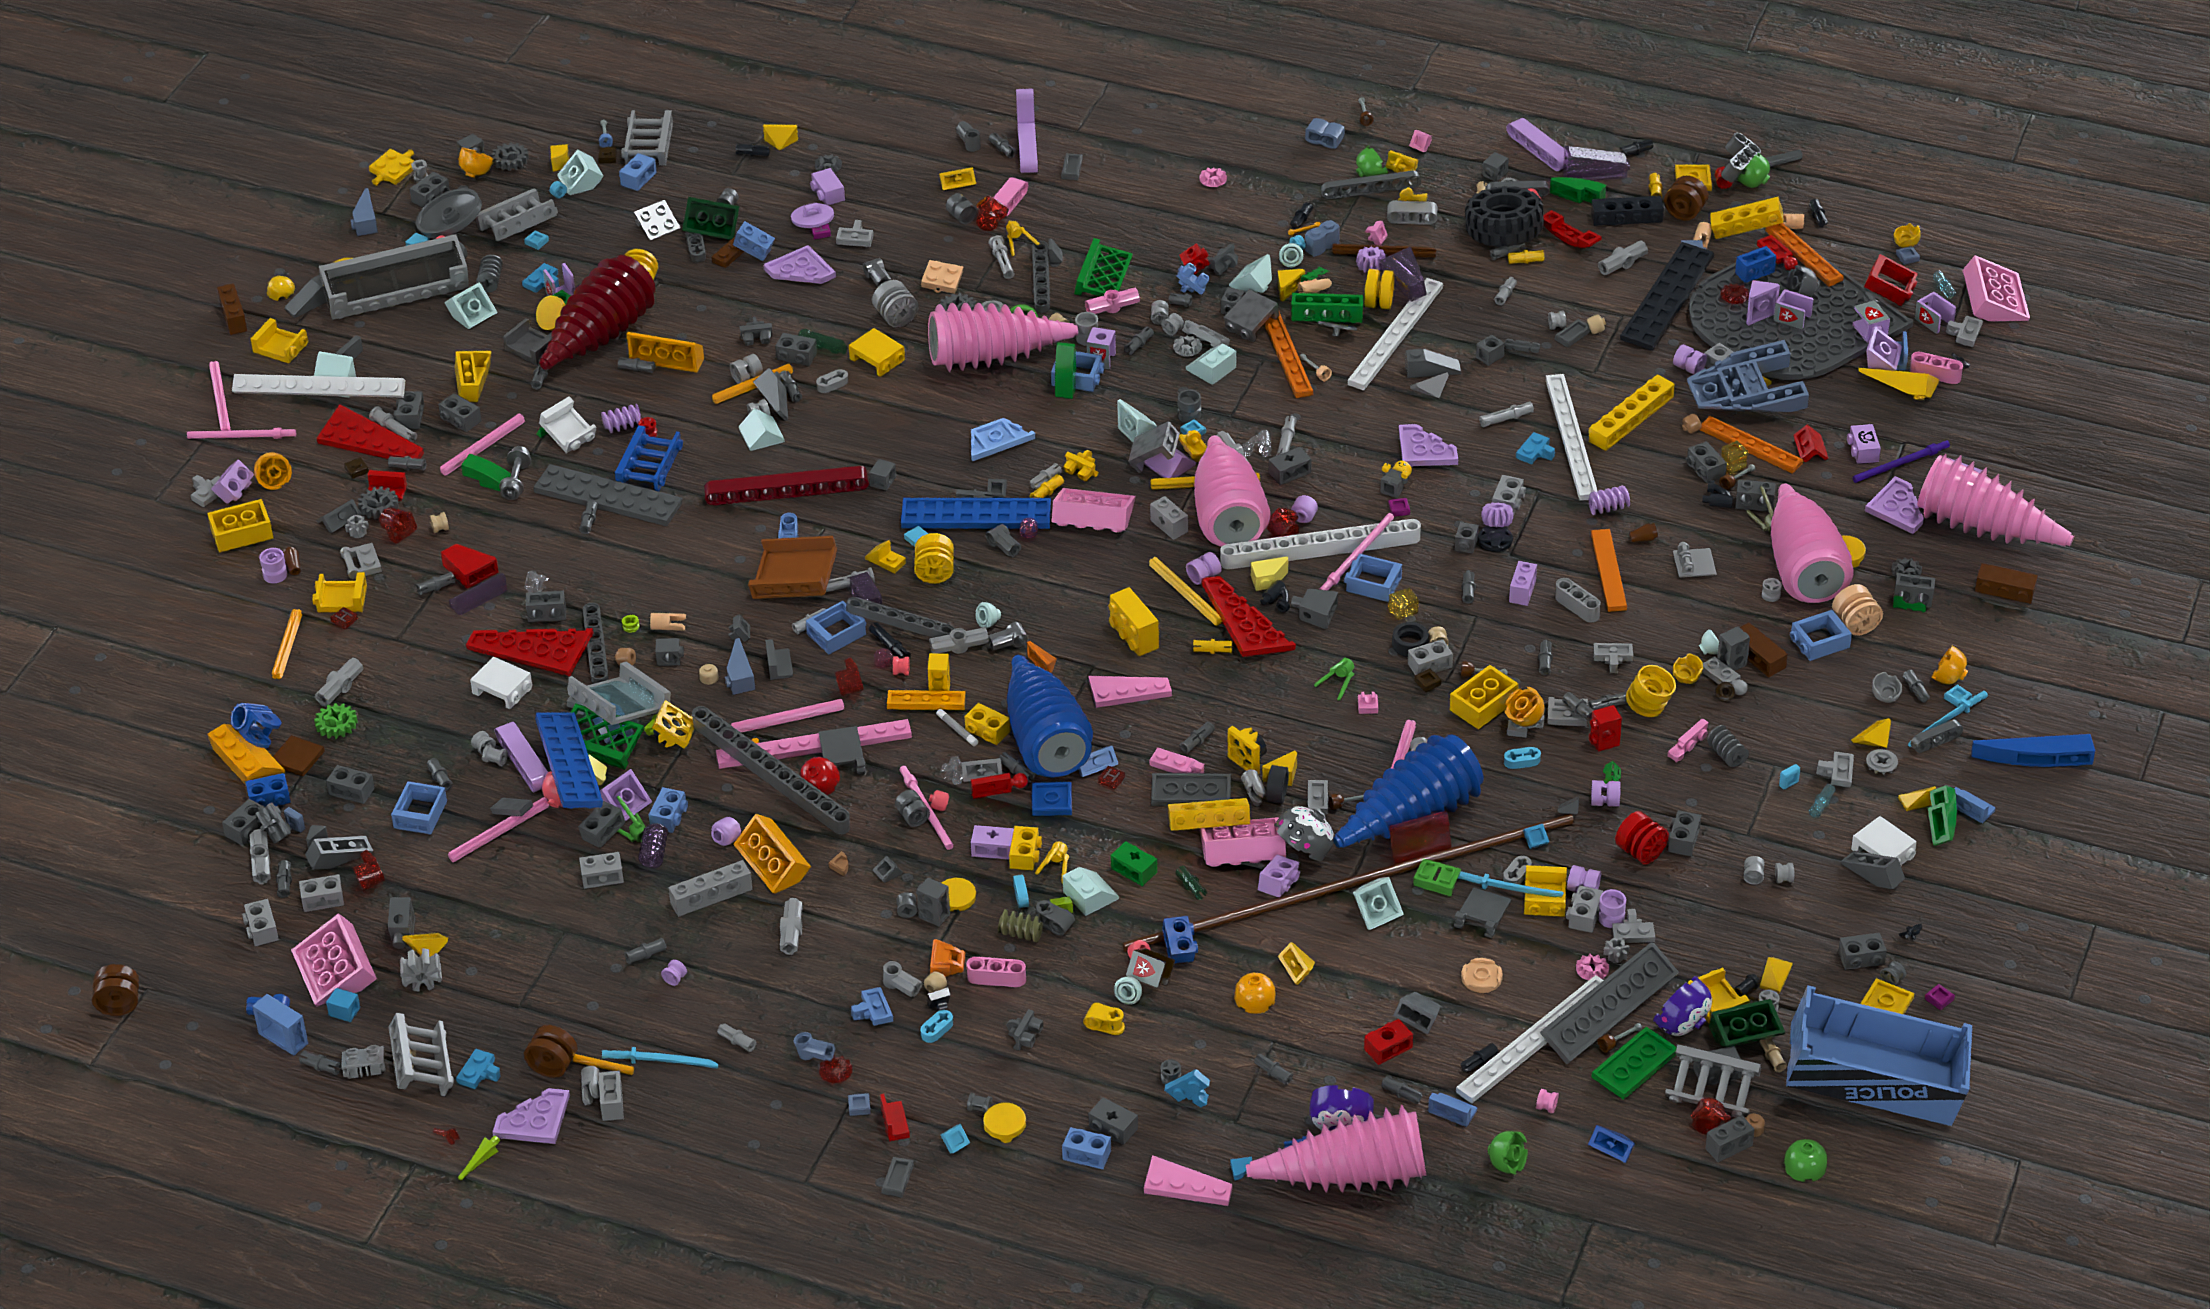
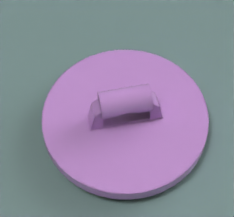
[791,203,834,228]

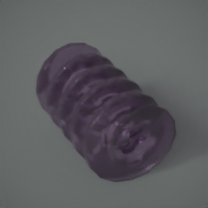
[638,824,668,868]

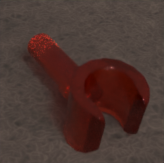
[433,1128,460,1145]

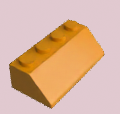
[627,332,704,372]
[207,724,285,785]
[733,814,811,893]

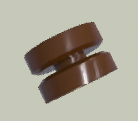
[1664,175,1709,221]
[92,964,139,1016]
[523,1025,578,1078]

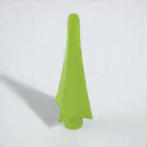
[458,1135,500,1180]

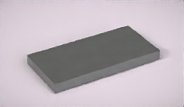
[1151,773,1231,806]

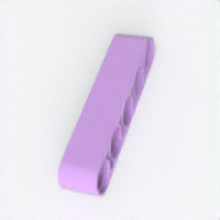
[1506,118,1573,171]
[495,722,548,793]

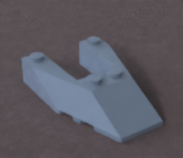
[1687,340,1809,412]

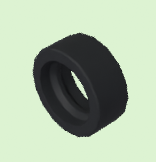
[1392,622,1429,657]
[1266,765,1289,804]

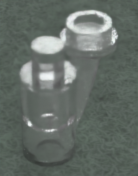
[1241,430,1272,457]

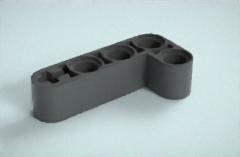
[1721,132,1761,182]

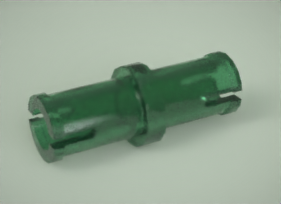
[1175,866,1207,900]

